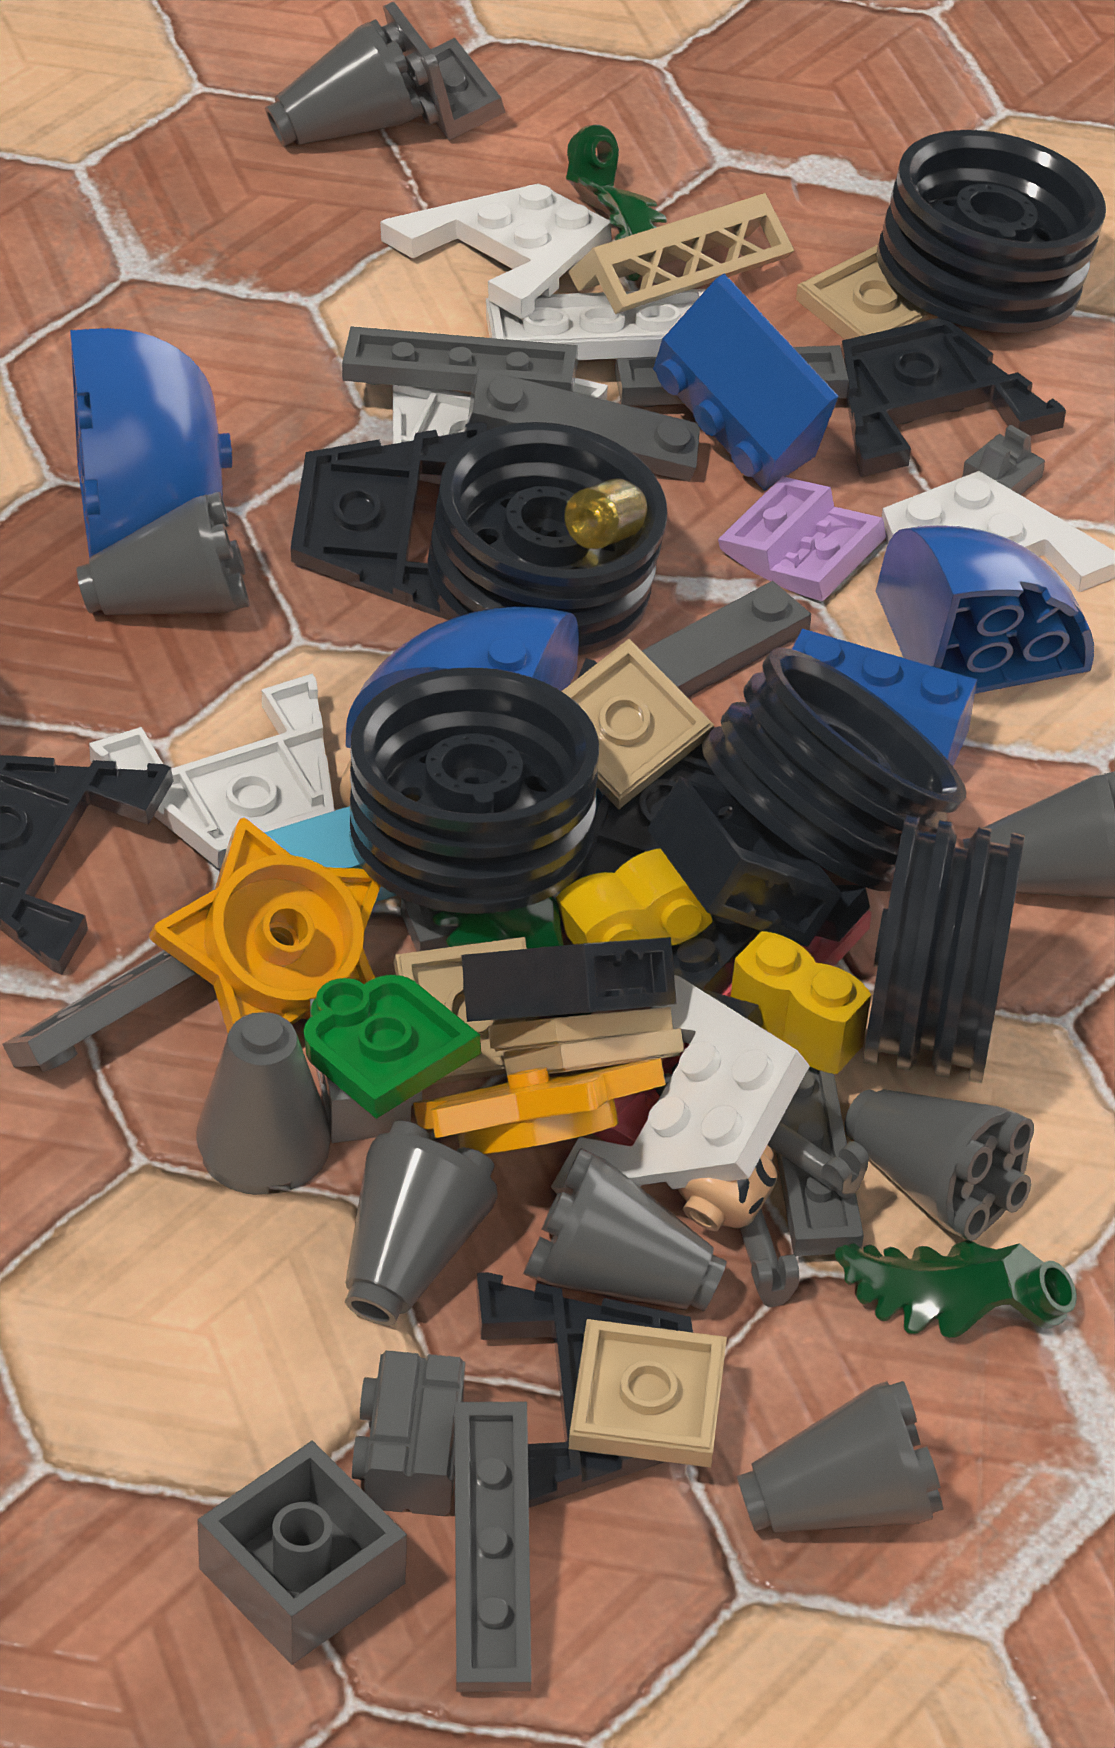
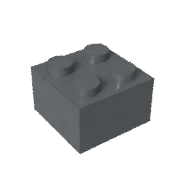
[197,1440,407,1665]

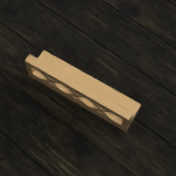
[569,193,794,314]

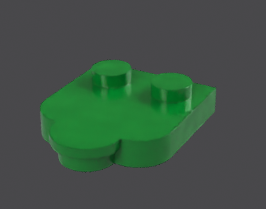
[304,975,481,1119]

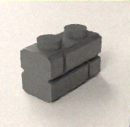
[352,1350,465,1516]

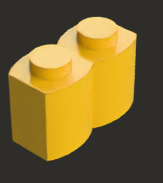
[556,848,712,945]
[730,931,871,1074]

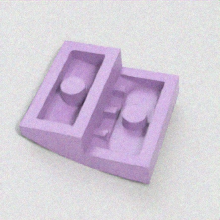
[718,476,886,601]

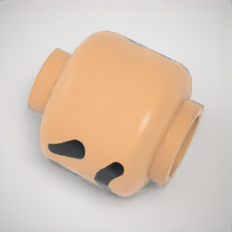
[678,1145,777,1231]

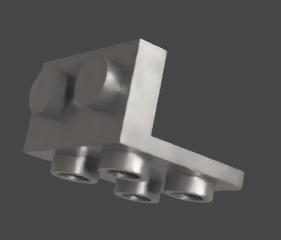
[382,1,505,140]

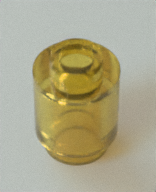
[565,479,647,549]

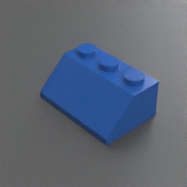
[653,273,838,491]
[792,628,977,766]

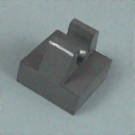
[962,425,1045,495]

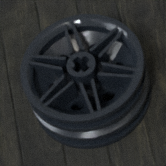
[877,130,1106,333]
[427,422,668,655]
[702,648,967,892]
[349,667,599,914]
[863,814,1025,1083]

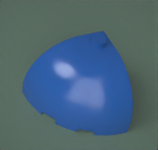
[70,328,232,558]
[876,525,1094,694]
[346,607,579,748]

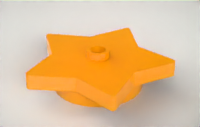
[149,818,381,1033]
[413,1058,666,1154]

